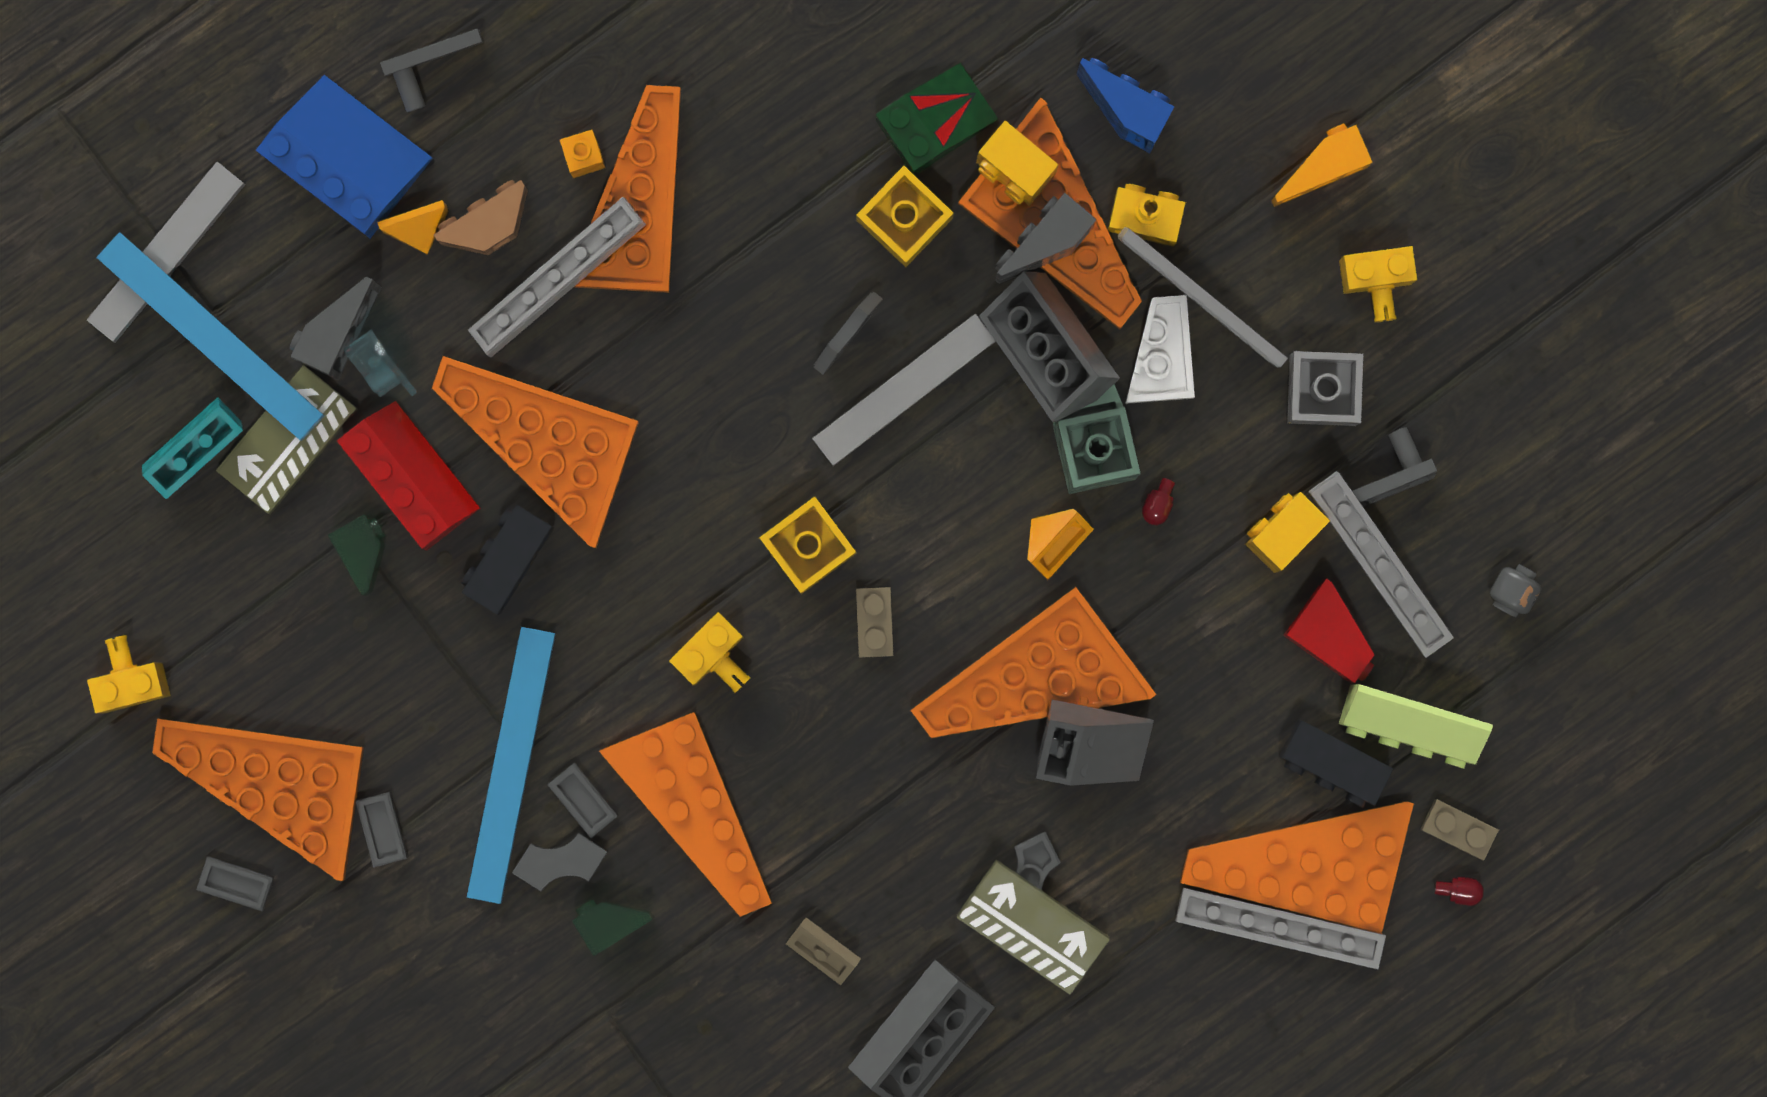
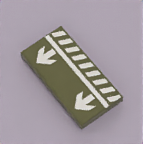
[216,365,358,515]
[957,860,1110,994]

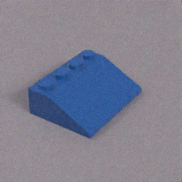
[256,75,433,239]

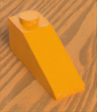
[1272,124,1373,207]

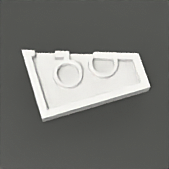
[1125,295,1195,404]

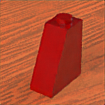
[1283,579,1374,683]

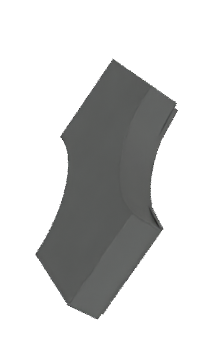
[814,292,883,375]
[1014,831,1061,890]
[512,833,608,891]

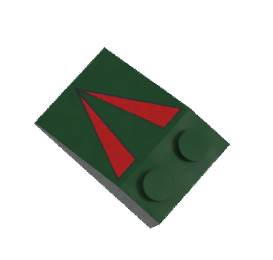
[876,63,998,176]

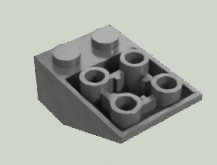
[995,193,1097,284]
[1036,699,1154,786]

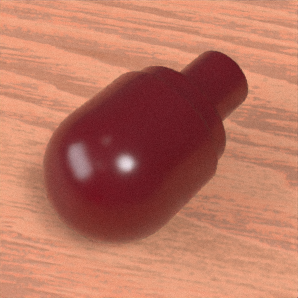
[1142,478,1175,525]
[1435,877,1484,906]

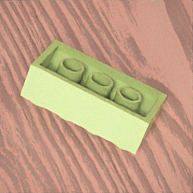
[1339,684,1493,769]

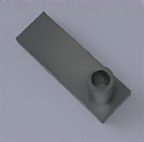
[380,29,484,113]
[1352,427,1437,507]

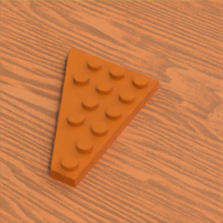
[958,98,1142,329]
[432,356,639,548]
[910,587,1157,738]
[152,719,364,881]
[1180,801,1414,934]

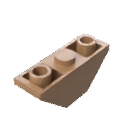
[434,180,528,255]

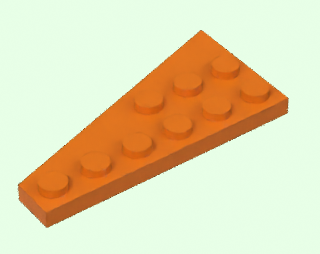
[574,85,681,293]
[599,712,772,917]

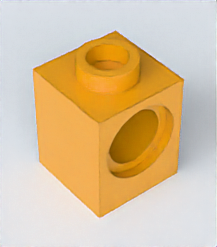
[560,130,606,178]

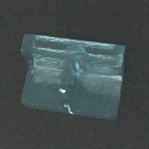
[343,330,417,397]

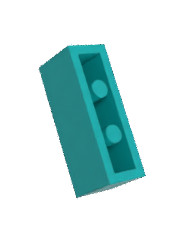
[142,397,243,499]

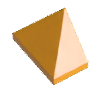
[377,200,449,254]
[1027,509,1094,580]

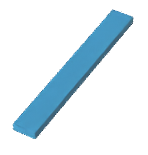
[96,232,325,441]
[467,627,556,904]

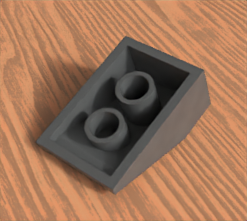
[290,277,382,380]

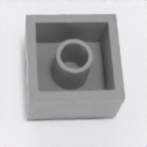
[1287,351,1363,426]

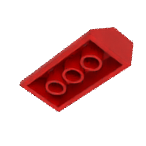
[337,401,481,551]

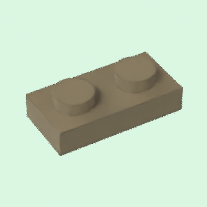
[856,587,893,658]
[1420,799,1499,861]
[786,918,861,985]

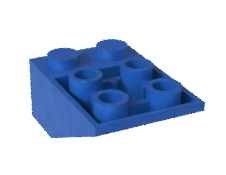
[1076,58,1174,153]

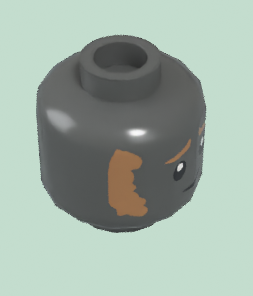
[1490,564,1542,618]

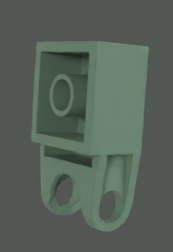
[1053,384,1141,494]

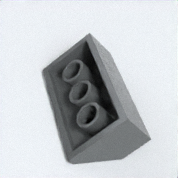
[979,271,1120,422]
[848,960,995,1097]

